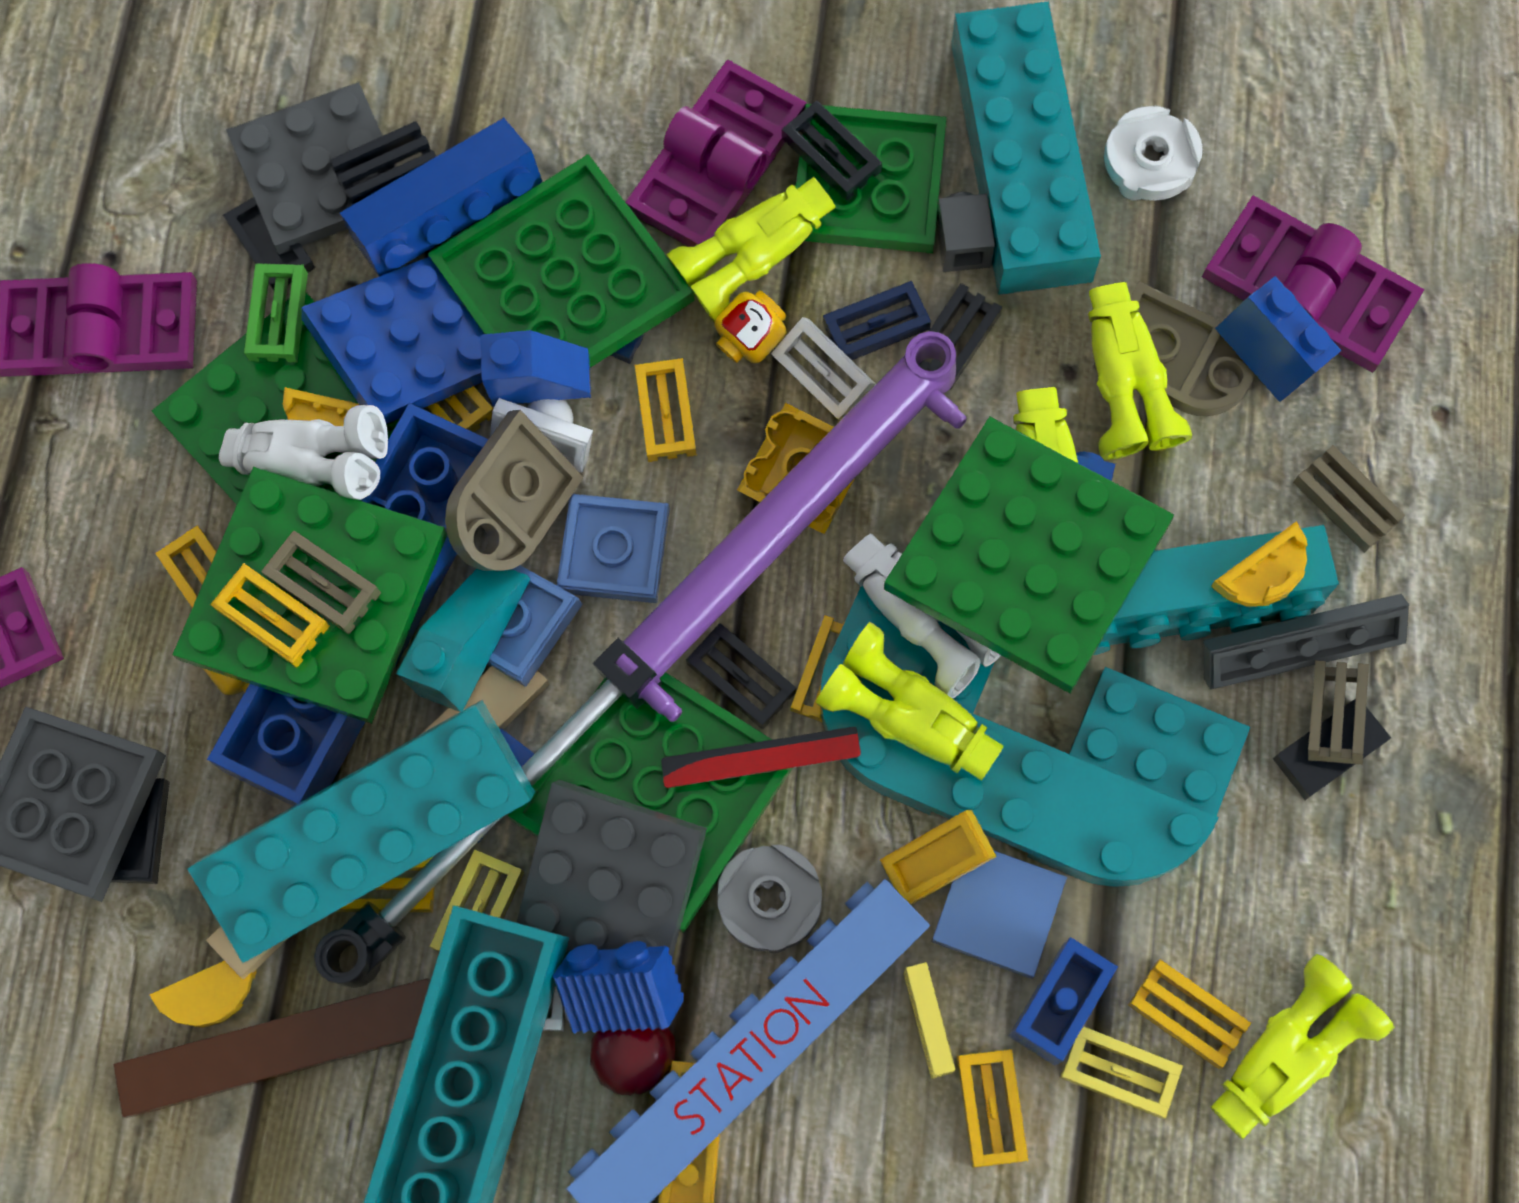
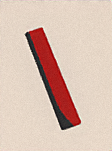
[661,727,861,788]

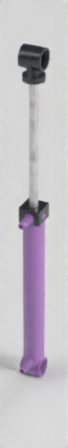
[314,331,967,988]

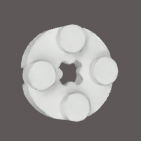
[1104,106,1203,200]

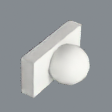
[490,398,593,473]

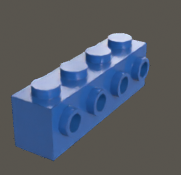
[340,118,543,276]

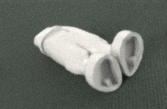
[219,405,388,500]
[843,534,1001,699]

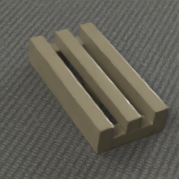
[1293,445,1405,553]
[261,530,381,635]
[1308,661,1369,765]

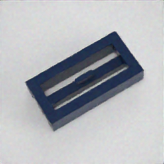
[823,281,931,360]

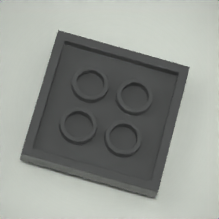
[226,82,397,255]
[0,706,166,902]
[516,780,707,958]

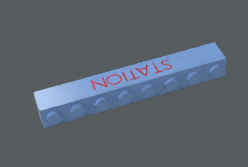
[566,879,931,1203]

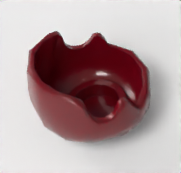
[590,1027,675,1096]

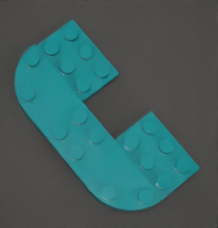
[820,586,1250,887]

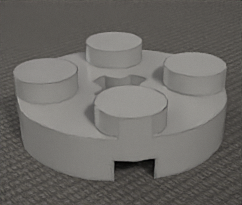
[717,845,822,953]

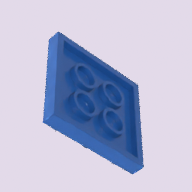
[301,257,483,424]

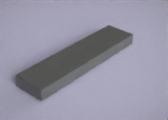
[1203,594,1409,690]

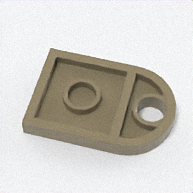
[1093,281,1254,416]
[445,410,584,571]

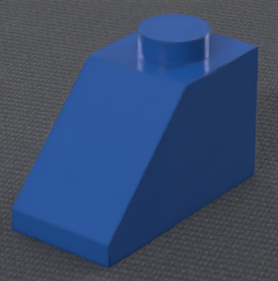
[481,330,591,406]

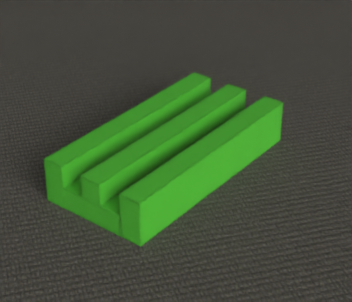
[244,264,308,363]

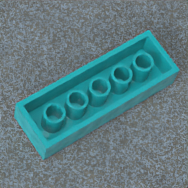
[951,1,1101,295]
[1094,525,1339,655]
[187,700,535,963]
[364,905,569,1203]

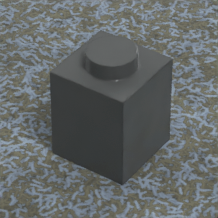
[936,192,995,272]

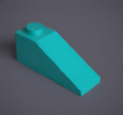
[396,569,530,712]

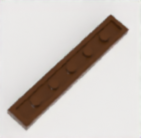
[113,978,431,1118]

